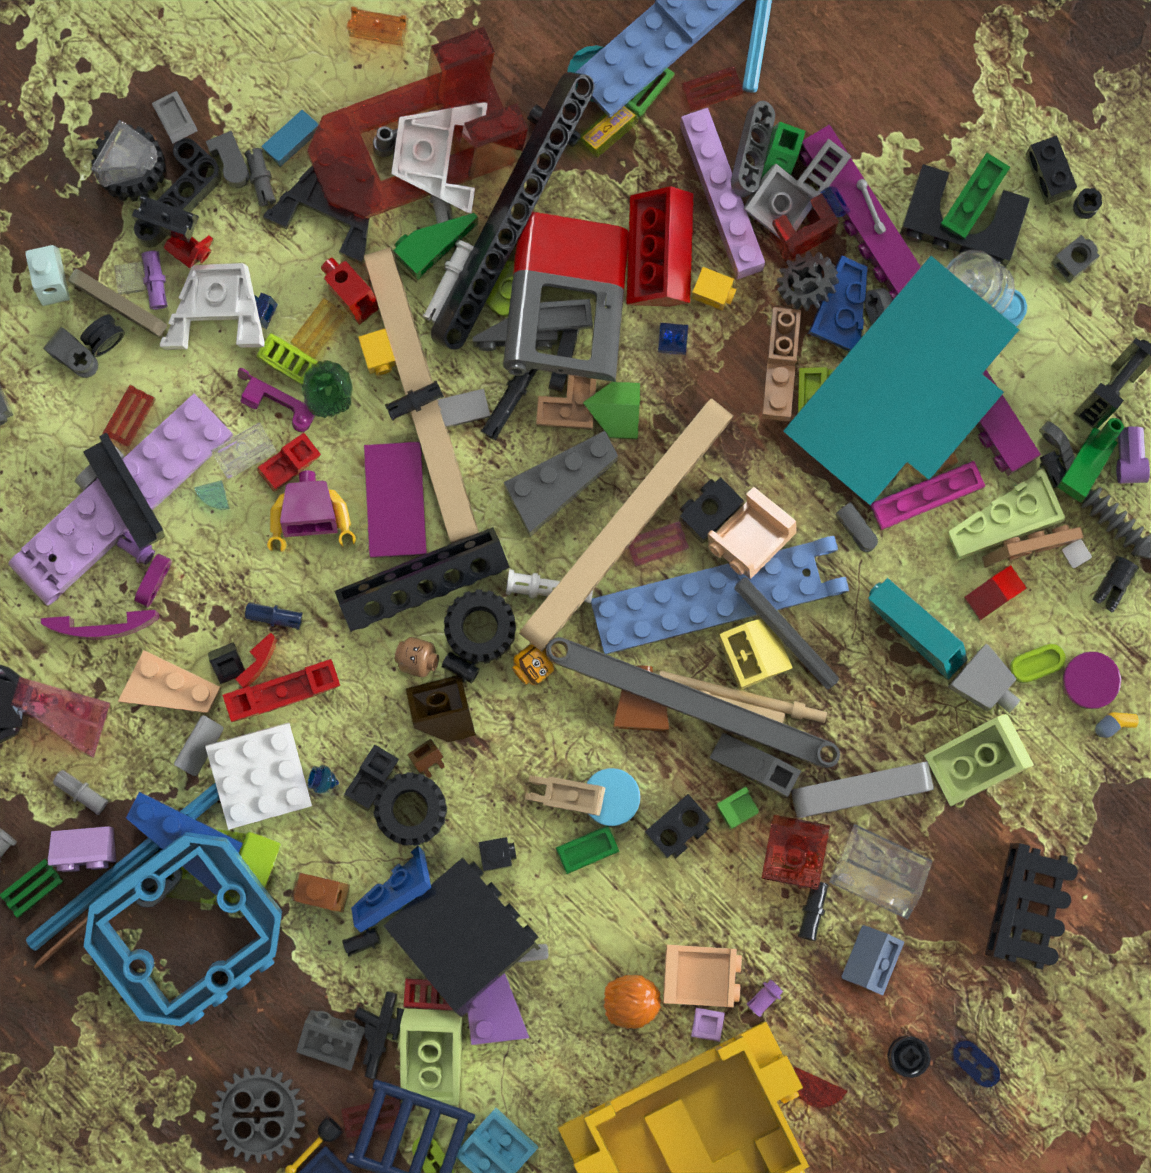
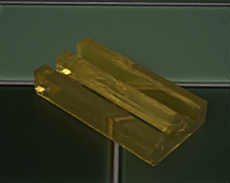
[291,298,347,359]

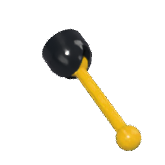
[285,1116,343,1173]

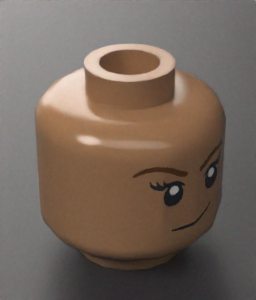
[395,637,439,677]

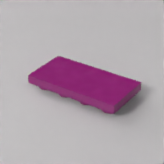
[364,442,427,558]

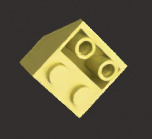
[718,619,793,690]

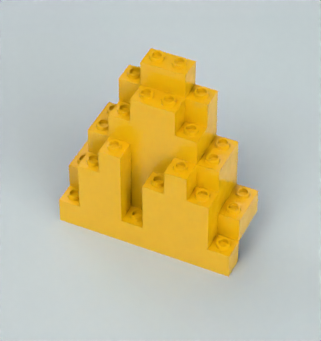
[558,1021,809,1173]

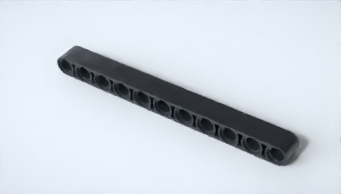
[431,72,595,350]

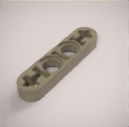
[68,269,168,338]

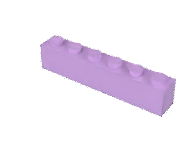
[680,108,765,279]

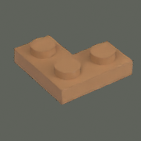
[536,375,596,430]

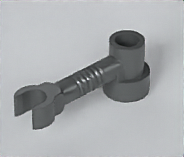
[373,110,437,158]

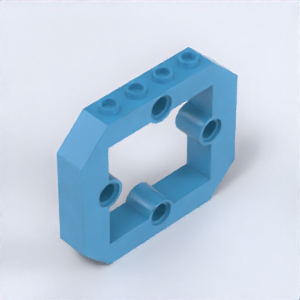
[84,832,282,1026]

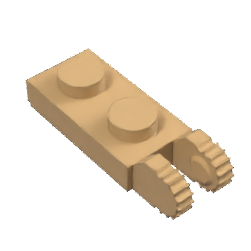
[525,775,606,816]

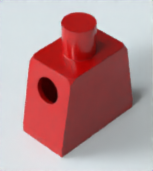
[321,258,379,325]

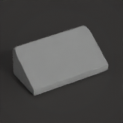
[174,715,224,776]

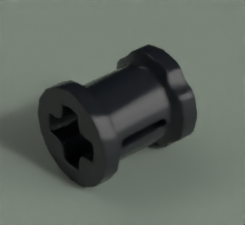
[1073,188,1102,219]

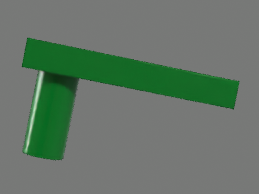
[941,152,1010,240]
[1057,418,1124,503]

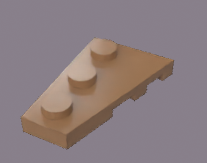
[982,525,1084,568]

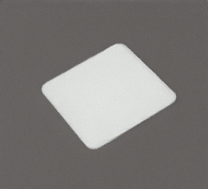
[1062,539,1092,568]

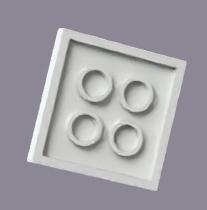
[205,722,312,830]

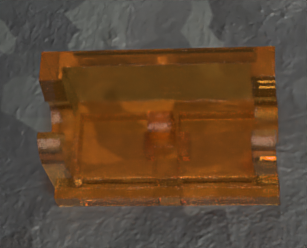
[347,6,409,46]

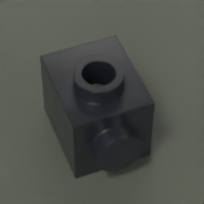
[478,837,517,872]

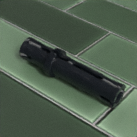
[480,369,538,441]

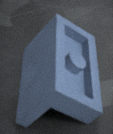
[842,925,904,996]

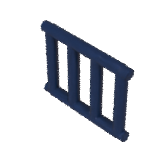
[346,1079,475,1173]

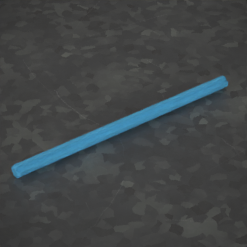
[26,783,220,951]

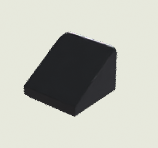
[208,642,245,684]

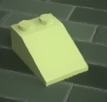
[924,714,1033,806]
[400,1008,462,1105]

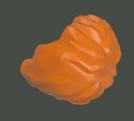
[604,975,662,1029]

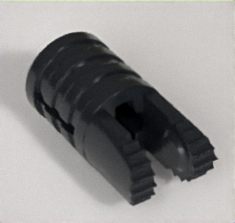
[1092,556,1139,612]

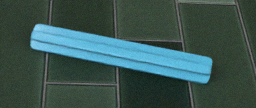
[742,0,772,93]

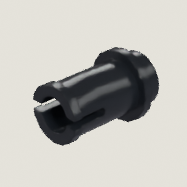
[1039,450,1066,488]
[441,652,480,684]
[342,928,381,957]

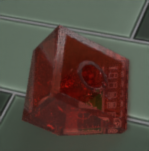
[761,815,830,890]

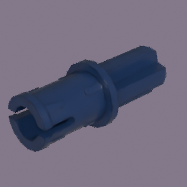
[245,602,303,630]

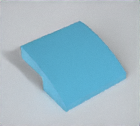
[457,1108,538,1173]

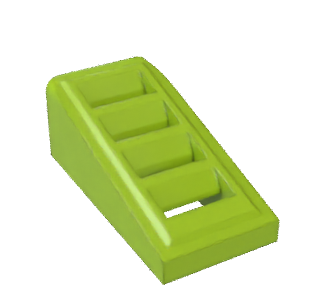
[256,333,321,388]

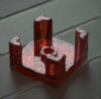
[769,193,839,263]

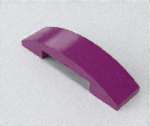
[41,610,159,640]

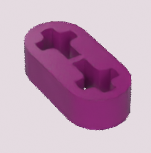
[134,553,172,608]

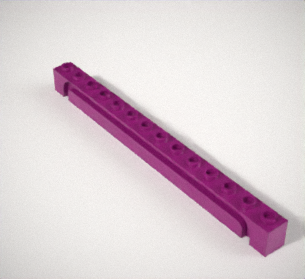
[799,124,1041,476]

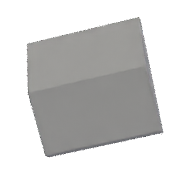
[744,164,816,243]

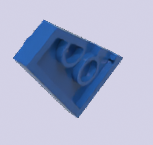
[808,256,867,352]
[351,846,431,933]

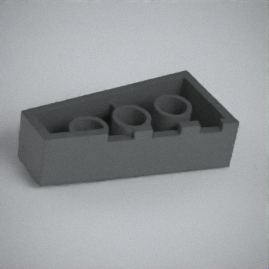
[504,431,618,537]

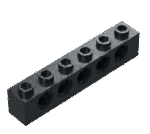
[335,527,510,632]

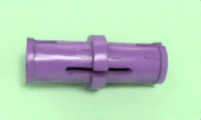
[141,251,168,310]

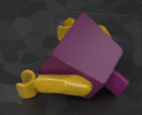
[267,470,356,552]

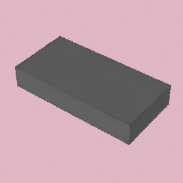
[537,299,593,333]

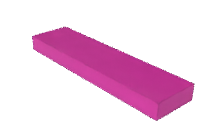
[870,461,985,531]

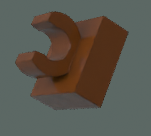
[407,738,445,778]

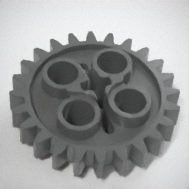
[210,1066,306,1163]

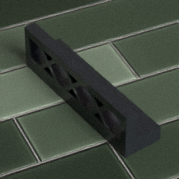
[83,432,165,551]

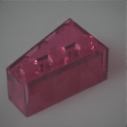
[11,677,110,758]

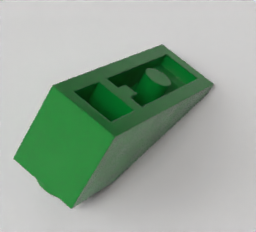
[393,213,479,280]

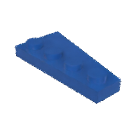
[126,792,243,896]

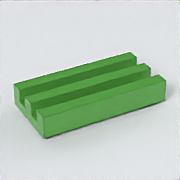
[626,68,674,118]

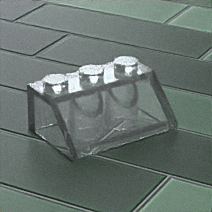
[829,824,932,919]

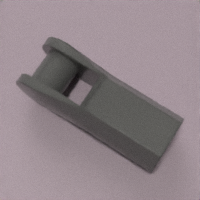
[835,502,878,552]

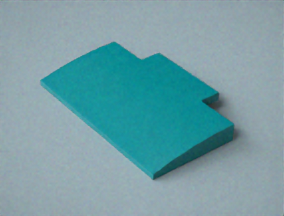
[783,255,1020,505]

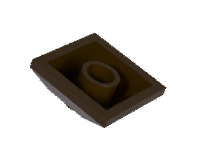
[405,675,476,742]

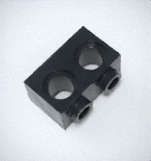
[1026,135,1077,205]
[644,794,711,859]

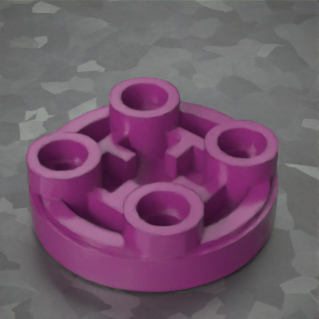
[1062,652,1121,709]

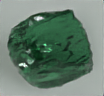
[302,360,353,418]

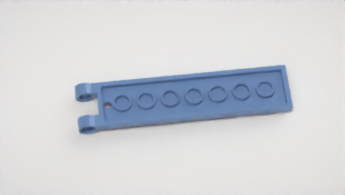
[591,536,850,655]

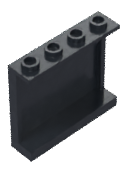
[384,857,540,1017]

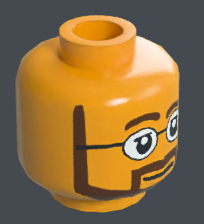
[512,644,554,686]

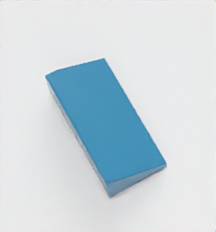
[261,110,321,167]

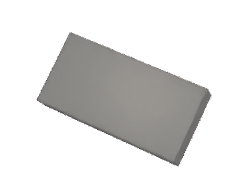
[152,91,198,143]
[438,389,490,427]

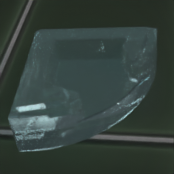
[194,480,230,510]

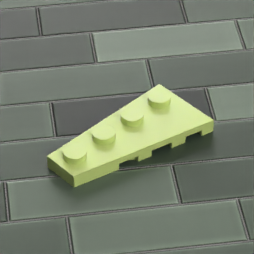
[948,468,1065,560]

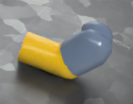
[1095,712,1139,738]

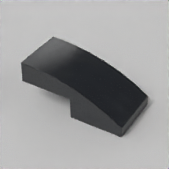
[343,745,399,812]

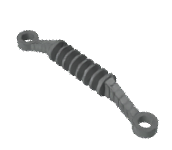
[1039,421,1151,560]

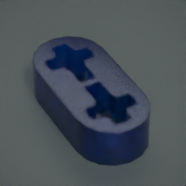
[951,1040,1000,1088]

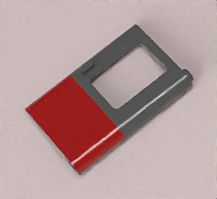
[503,212,629,382]

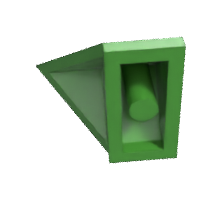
[583,382,640,439]

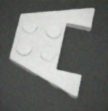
[391,103,487,213]
[160,263,264,350]

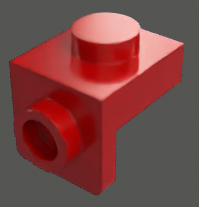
[163,235,213,268]

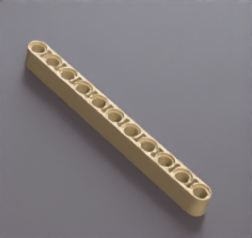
[364,247,479,544]
[519,398,734,652]

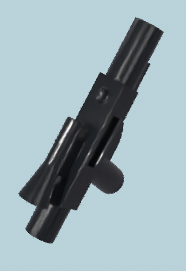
[354,991,404,1079]

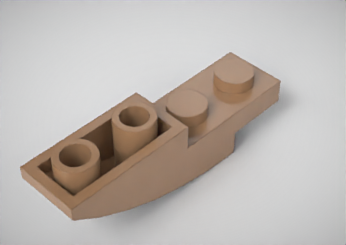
[762,307,801,422]

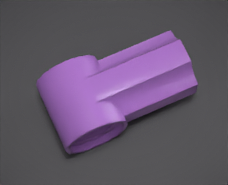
[1116,426,1150,484]

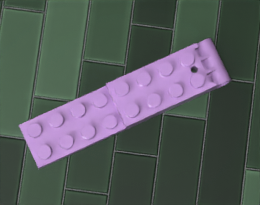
[8,394,234,606]

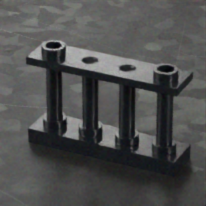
[1074,338,1151,429]

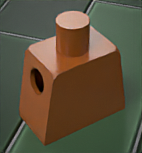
[614,665,669,732]
[290,872,350,913]

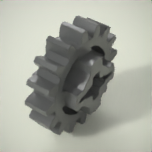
[777,251,839,311]

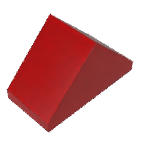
[964,565,1027,620]

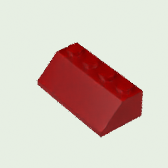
[626,186,694,307]

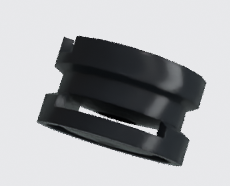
[80,314,125,357]
[887,1035,931,1078]

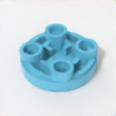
[587,768,640,826]

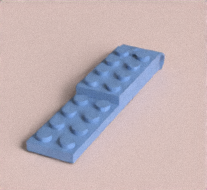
[575,0,745,118]

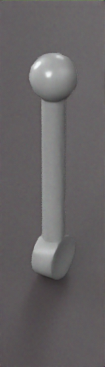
[856,179,886,234]

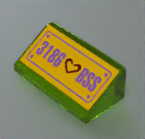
[580,105,639,158]

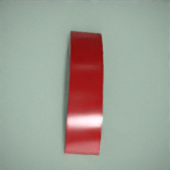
[222,659,341,722]

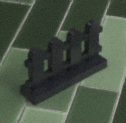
[985,843,1078,970]

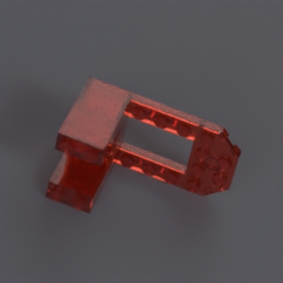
[307,26,528,219]

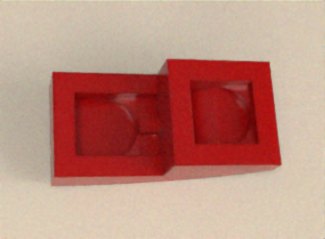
[257,433,321,492]
[236,633,277,688]

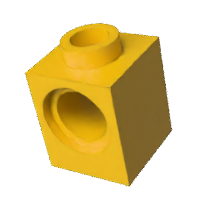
[691,267,737,311]
[358,329,397,376]

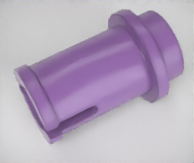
[117,531,155,565]
[747,980,783,1017]

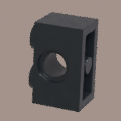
[679,477,744,544]

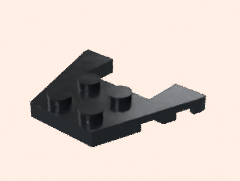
[263,154,375,264]

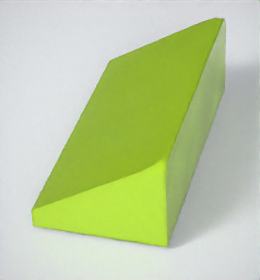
[240,831,281,887]

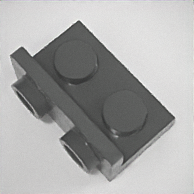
[296,1010,365,1071]

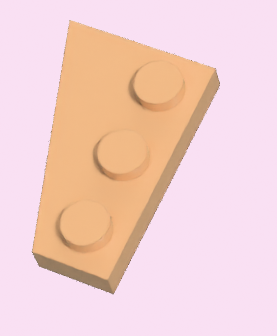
[118,650,221,713]

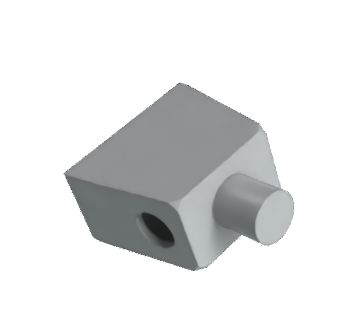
[948,644,1020,713]

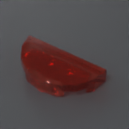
[793,1066,847,1108]

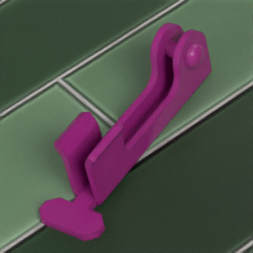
[237,368,318,432]

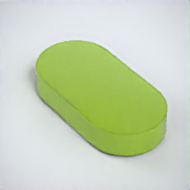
[1009,644,1066,683]

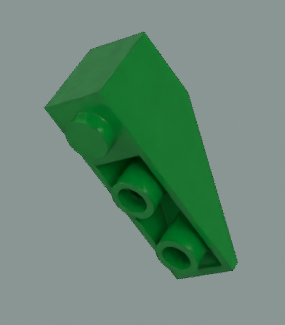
[761,122,806,179]

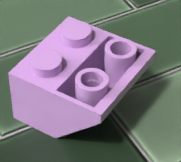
[48,827,116,872]

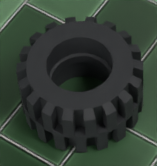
[91,124,166,202]
[444,589,516,664]
[373,772,447,846]

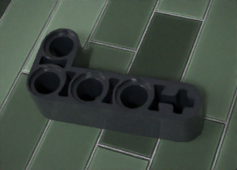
[134,138,222,248]

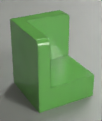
[715,787,759,830]

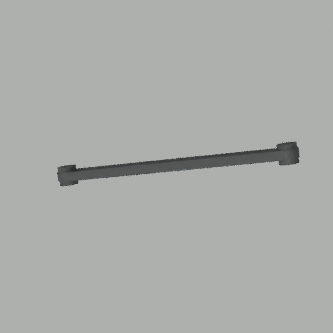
[545,637,840,768]

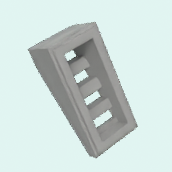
[795,139,851,202]

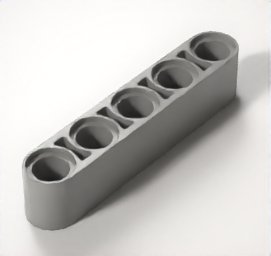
[791,762,934,818]

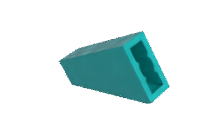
[868,578,968,680]

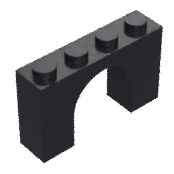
[900,164,1030,268]

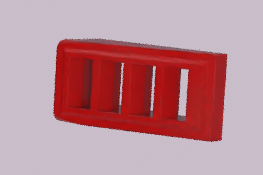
[403,978,454,1011]

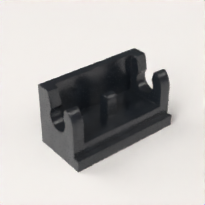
[132,195,199,243]

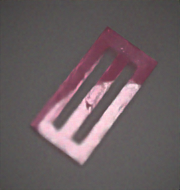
[628,521,689,567]

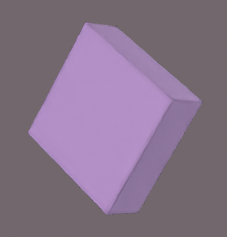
[691,1008,725,1042]

